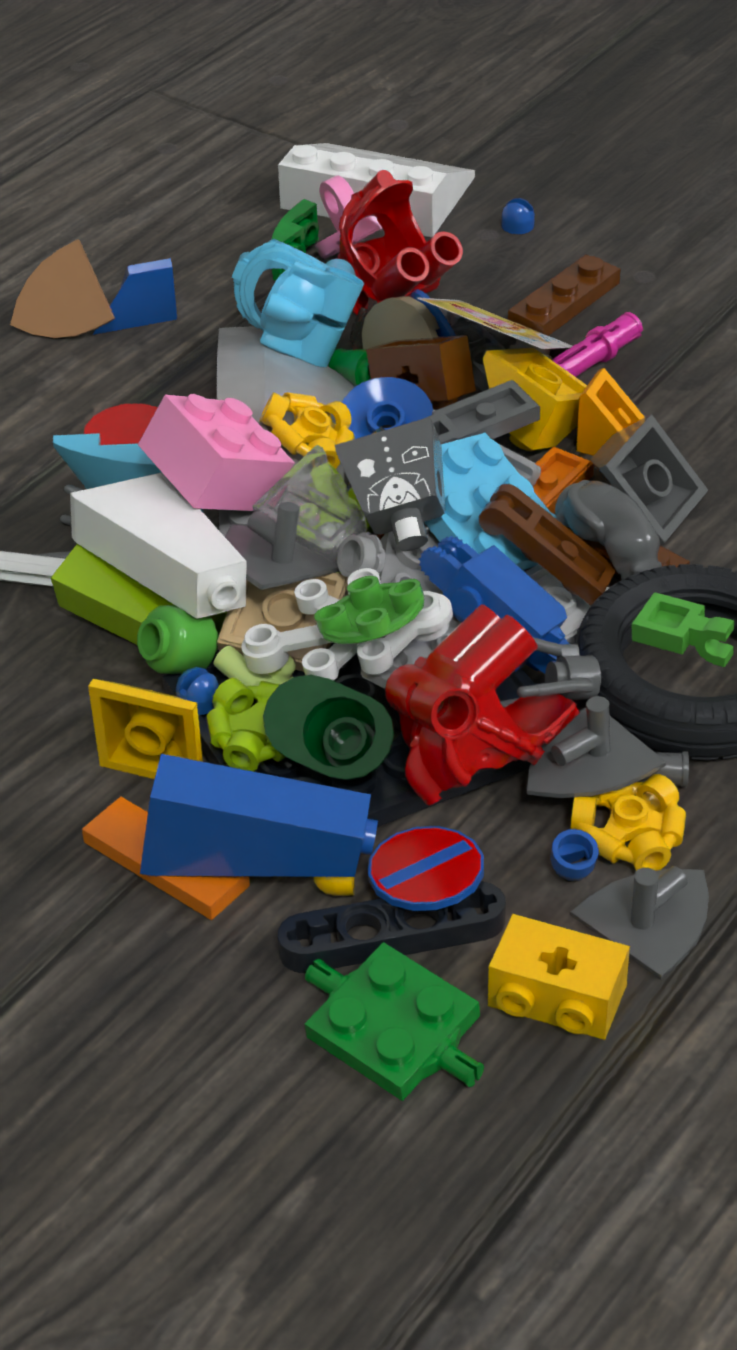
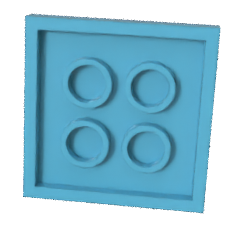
[424,432,556,570]

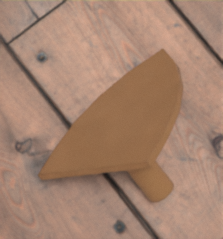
[10,239,115,338]

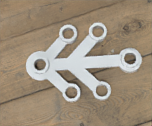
[241,568,453,681]

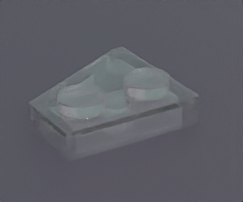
[252,445,367,563]

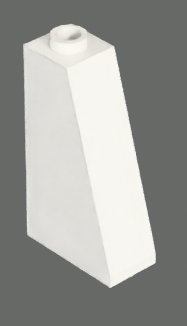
[70,473,246,619]

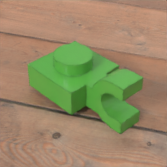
[632,592,734,667]

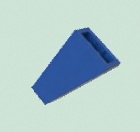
[140,754,378,877]

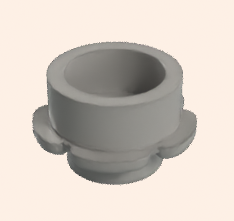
[337,532,386,577]

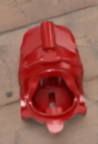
[338,170,463,322]
[385,604,580,805]

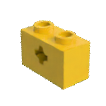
[488,914,630,1040]

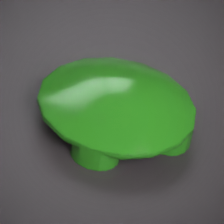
[314,576,425,644]

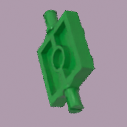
[304,942,484,1101]

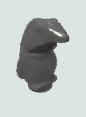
[555,480,662,580]

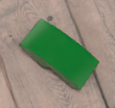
[272,199,319,281]

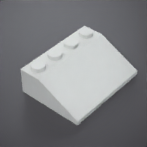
[278,143,475,237]

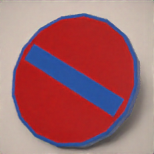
[368,826,484,911]

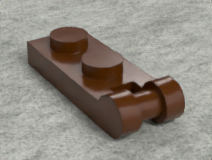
[479,484,616,606]

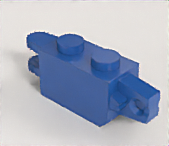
[418,535,570,674]

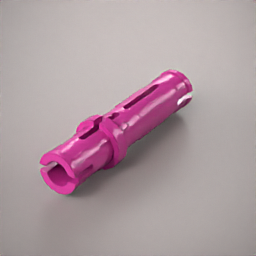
[552,312,643,377]

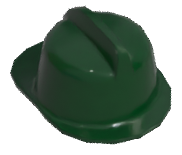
[263,675,394,780]

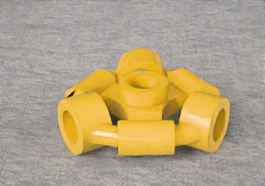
[259,392,355,469]
[571,774,686,871]

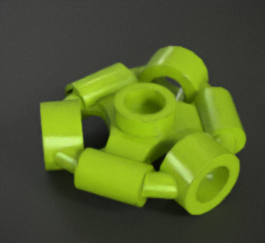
[207,678,286,772]

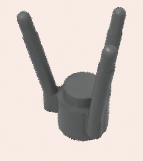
[500,637,601,707]

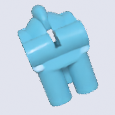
[231,239,364,367]

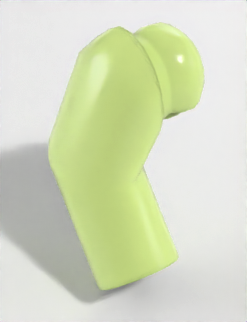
[214,645,296,686]

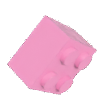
[138,394,295,512]

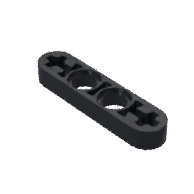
[278,881,506,973]

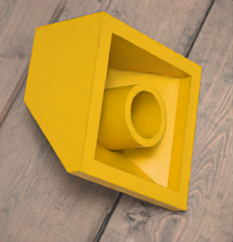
[483,348,587,451]
[88,679,203,779]

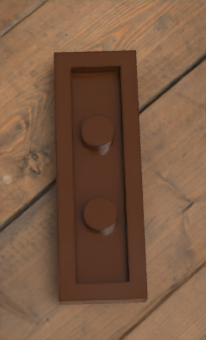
[508,254,621,336]

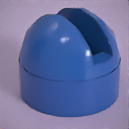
[501,198,535,234]
[176,667,219,715]
[550,829,599,881]

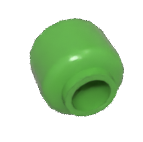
[137,605,219,674]

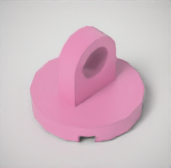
[314,175,383,259]

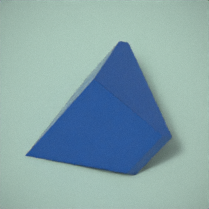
[92,258,177,335]

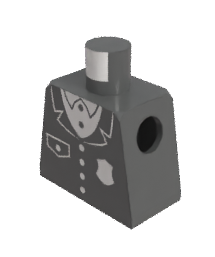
[335,417,445,551]

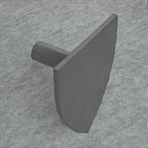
[225,502,340,590]
[527,696,666,798]
[570,866,709,979]

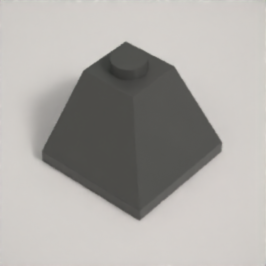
[590,414,708,545]

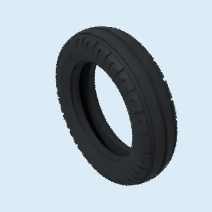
[575,564,737,761]

